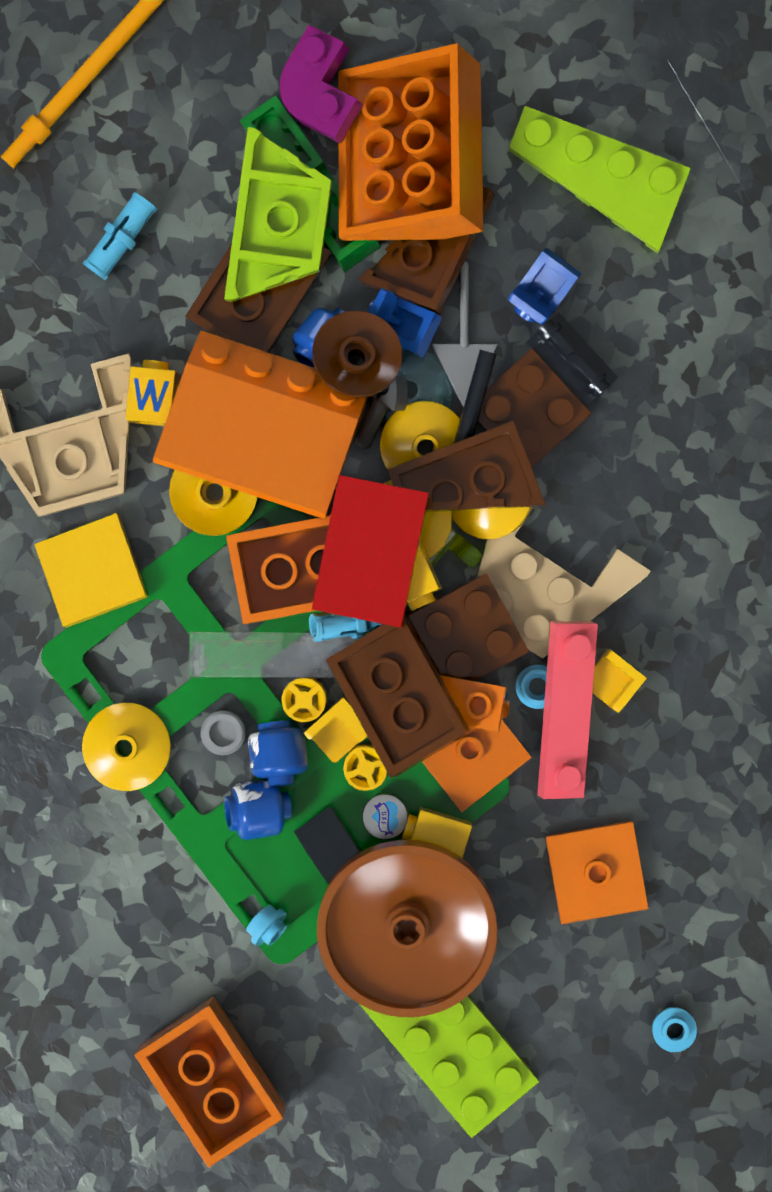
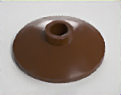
[312,311,402,397]

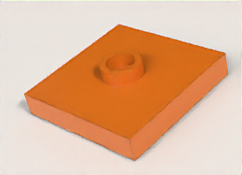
[422,719,532,812]
[545,820,649,924]

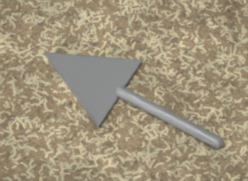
[431,261,497,407]

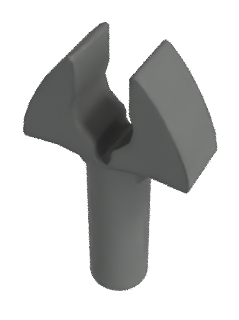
[354,376,407,448]

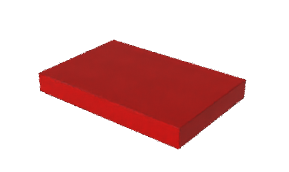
[312,475,429,628]

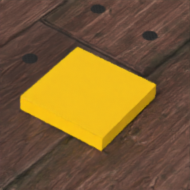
[34,513,148,628]

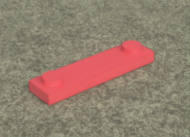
[537,621,598,799]

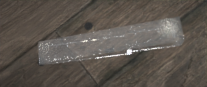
[189,631,440,678]

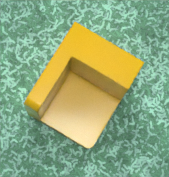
[593,649,647,713]
[303,695,367,762]

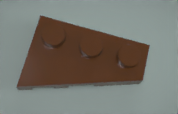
[358,186,495,315]
[387,421,546,512]

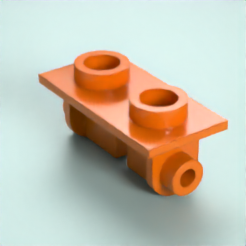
[440,675,510,732]

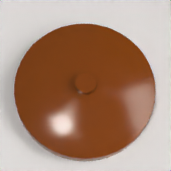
[317,840,497,1017]

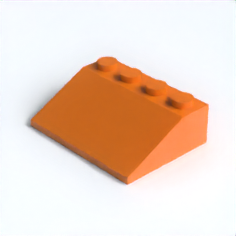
[338,43,483,241]
[153,330,368,519]

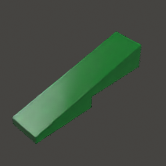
[239,95,381,273]

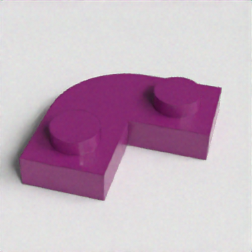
[280,25,363,143]

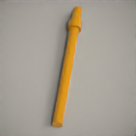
[0,0,164,169]

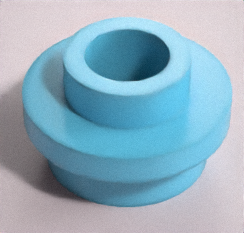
[515,664,547,709]
[246,905,287,946]
[652,1007,697,1052]

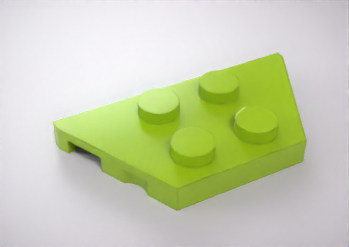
[224,127,332,302]

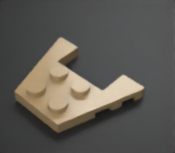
[0,353,133,517]
[477,507,651,659]

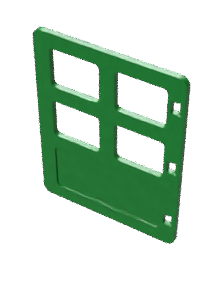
[41,497,509,964]

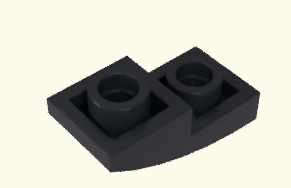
[294,807,363,884]

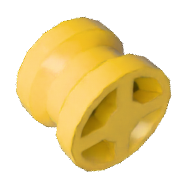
[282,676,328,722]
[343,744,387,791]

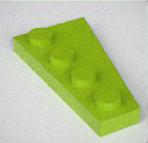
[508,106,691,254]

